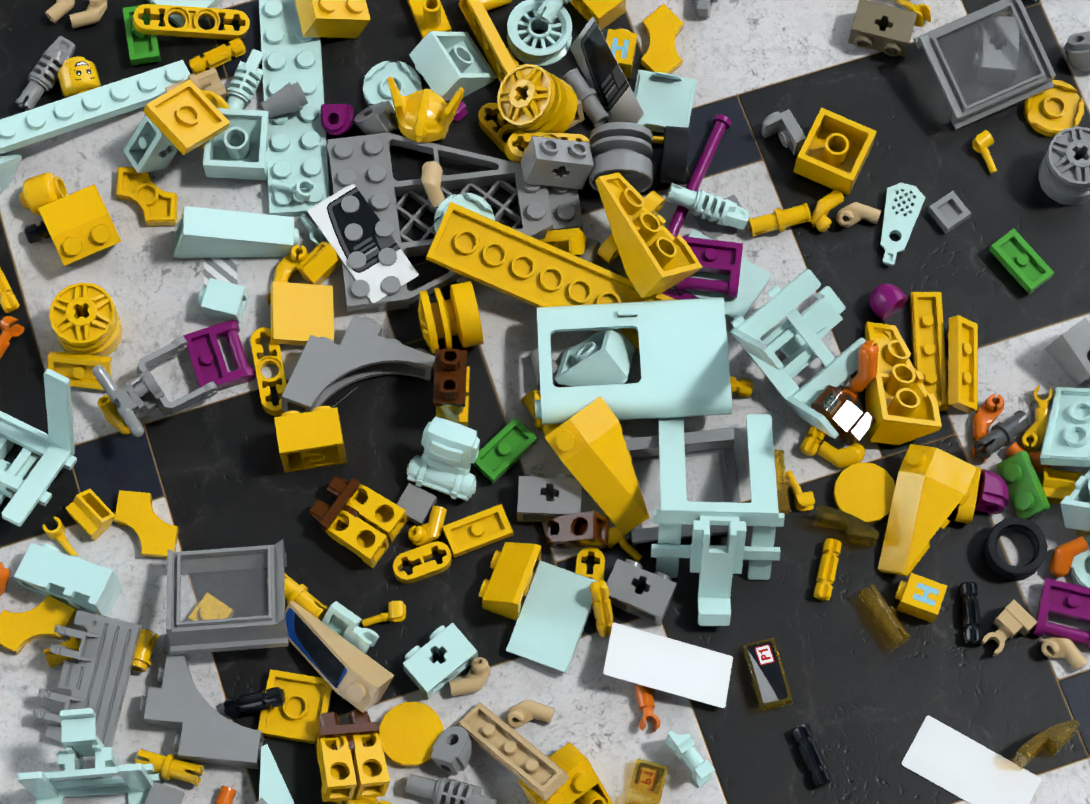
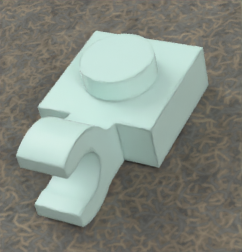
[322,601,379,653]

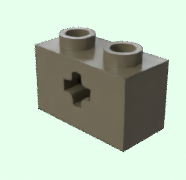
[848,0,917,57]

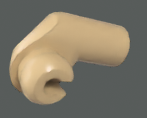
[45,0,75,23]
[69,0,108,29]
[421,161,445,207]
[836,202,882,227]
[1041,637,1088,671]
[449,657,490,697]
[506,699,555,728]

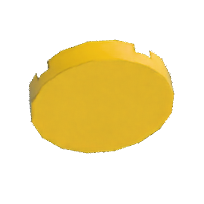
[1024,80,1084,137]
[833,462,895,525]
[379,702,444,767]

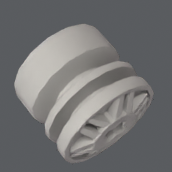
[589,122,653,193]
[1038,126,1090,206]

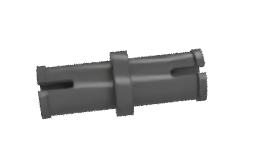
[974,410,1031,459]

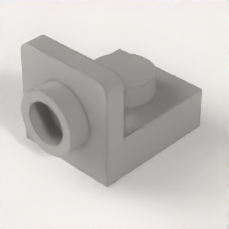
[761,109,807,155]

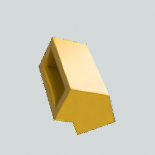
[539,228,588,255]
[295,241,342,285]
[1040,468,1083,505]
[65,489,116,541]

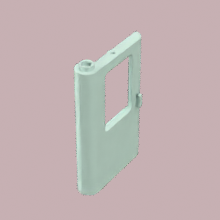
[535,297,732,425]

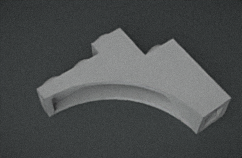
[282,315,435,413]
[140,634,264,770]

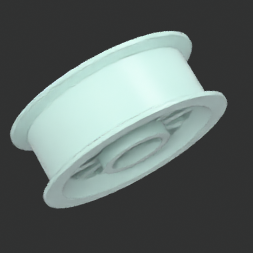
[507,0,572,66]

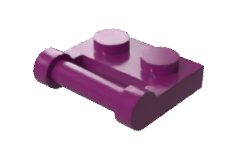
[676,236,743,298]
[183,320,256,390]
[1033,578,1090,649]

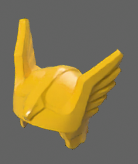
[387,76,465,143]

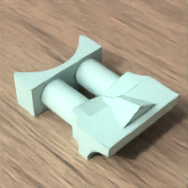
[665,730,715,787]

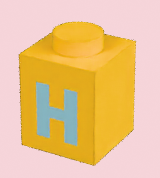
[606,28,637,79]
[894,573,948,623]

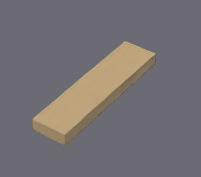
[457,702,569,801]

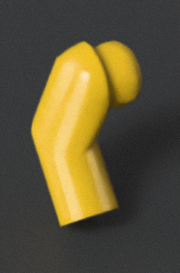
[811,190,844,232]

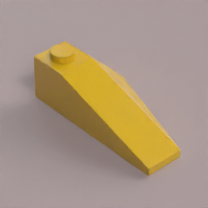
[595,172,702,298]
[865,322,942,445]
[545,396,650,535]
[878,444,980,577]

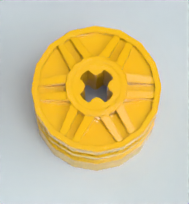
[497,64,577,133]
[417,281,484,354]
[49,282,123,357]

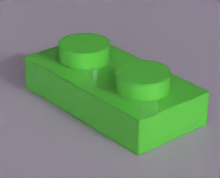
[123,3,161,66]
[989,228,1054,294]
[472,417,538,484]
[996,451,1051,520]

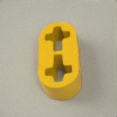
[954,466,981,524]
[393,541,452,584]
[575,547,605,609]

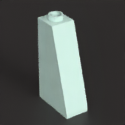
[173,206,299,259]

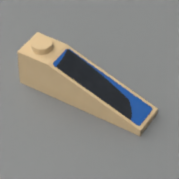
[285,601,394,713]

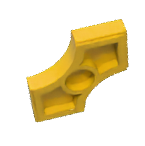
[641,4,684,74]
[116,167,178,226]
[114,490,179,559]
[0,595,77,654]

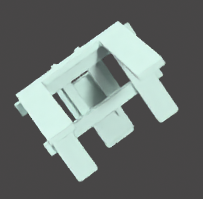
[729,269,866,439]
[0,369,77,526]
[651,414,785,626]
[17,708,161,804]

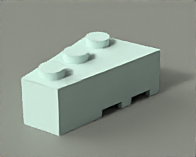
[14,543,122,617]

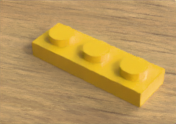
[947,315,978,413]

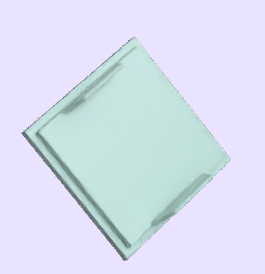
[634,70,697,134]

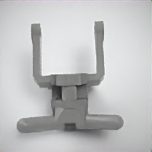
[92,336,218,437]

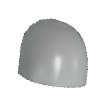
[1064,31,1090,71]
[354,100,398,135]
[430,726,472,776]

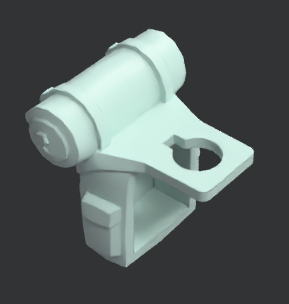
[406,416,480,501]

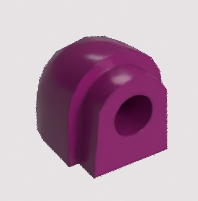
[321,104,354,136]
[869,283,908,323]
[975,469,1009,514]

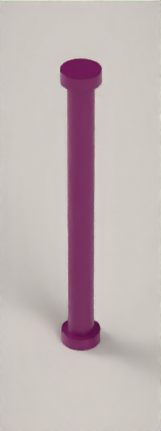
[667,114,732,238]

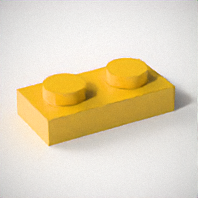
[47,351,112,390]
[442,504,513,558]

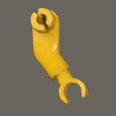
[267,244,308,306]
[1020,385,1053,451]

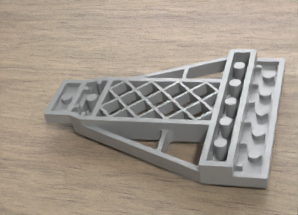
[327,133,583,312]

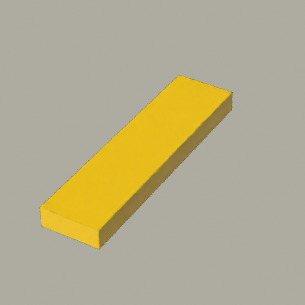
[909,292,949,411]

